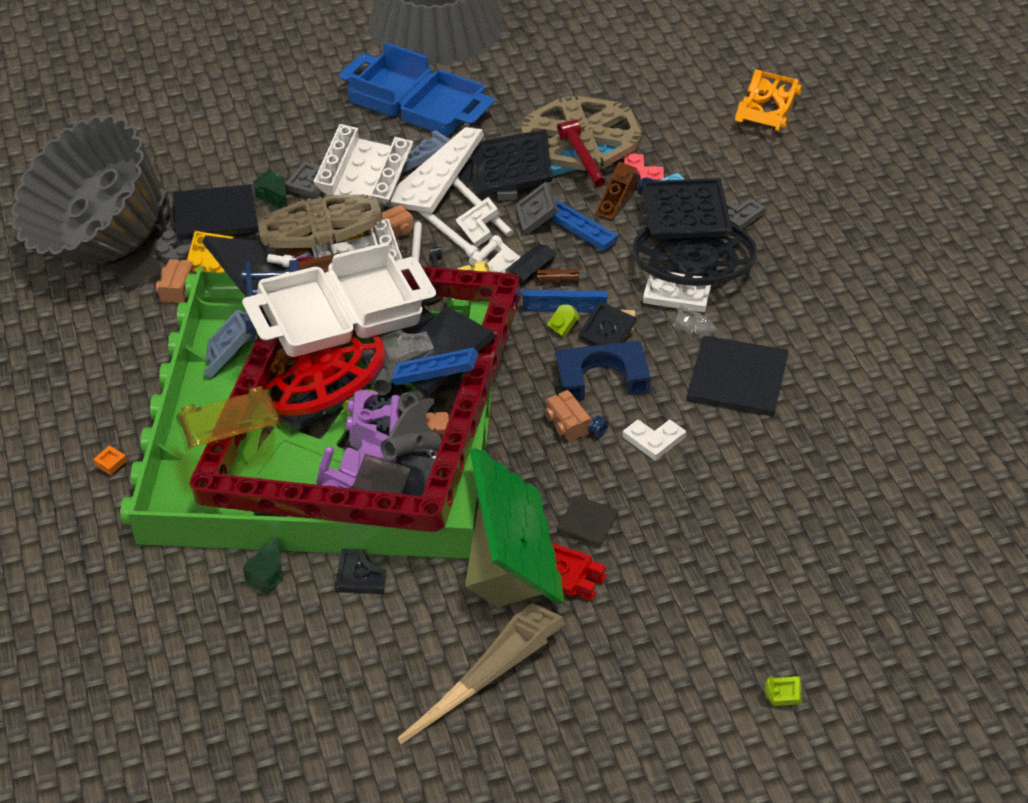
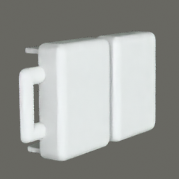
[242,243,436,357]

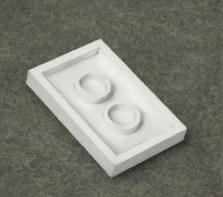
[643,272,711,312]

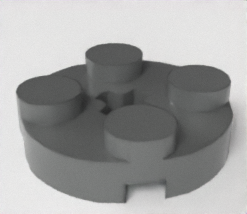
[156,230,193,263]

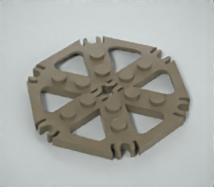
[521,96,642,171]
[258,194,383,248]

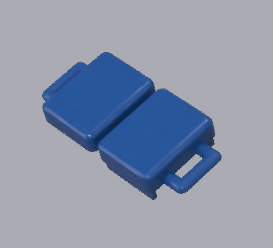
[339,43,494,136]

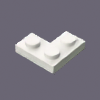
[456,197,500,247]
[622,420,686,461]

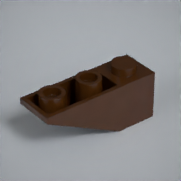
[595,162,641,221]

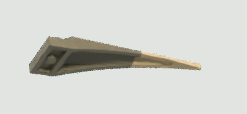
[398,603,565,745]

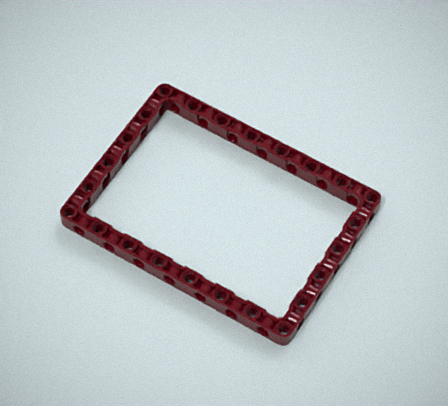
[189,257,521,532]

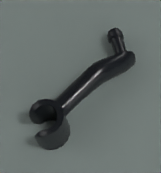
[430,246,442,268]

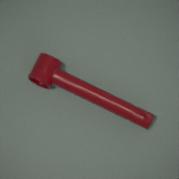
[557,119,606,187]

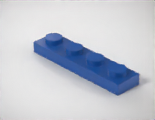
[550,200,618,251]
[523,290,607,312]
[391,348,478,385]

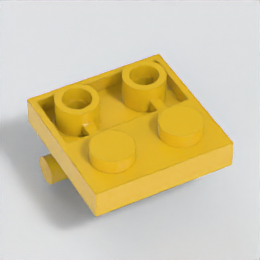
[187,231,234,273]

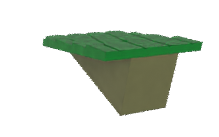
[465,448,565,607]

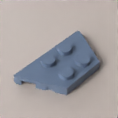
[204,310,267,379]

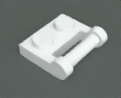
[469,235,520,273]

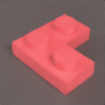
[624,154,664,181]

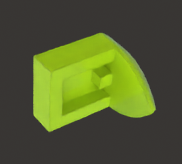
[547,305,580,337]
[764,676,802,706]

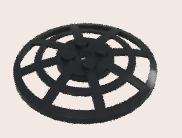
[633,224,757,286]

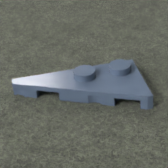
[401,130,450,173]

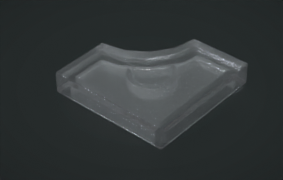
[381,329,434,365]

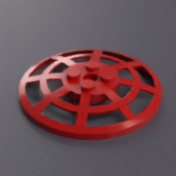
[262,329,386,416]

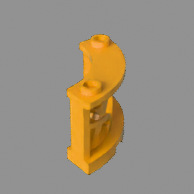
[735,69,802,131]

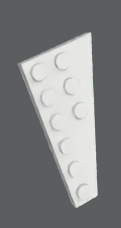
[382,127,484,213]

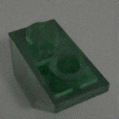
[253,170,287,209]
[243,537,283,596]

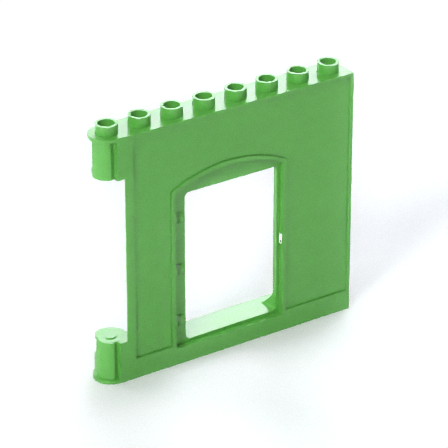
[120,266,493,559]

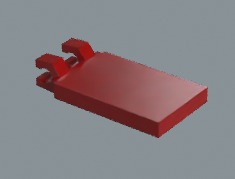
[551,543,607,601]

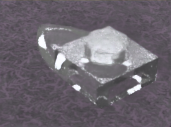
[673,305,717,333]

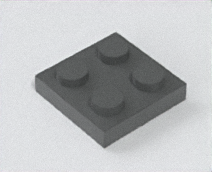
[516,182,559,234]

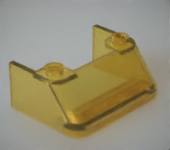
[176,386,280,452]

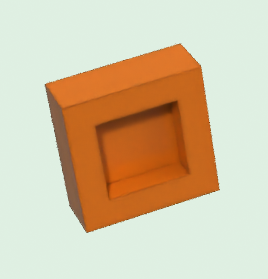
[93,446,127,475]

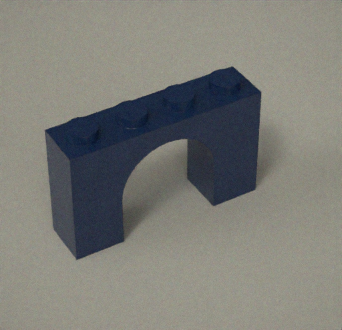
[555,341,651,401]

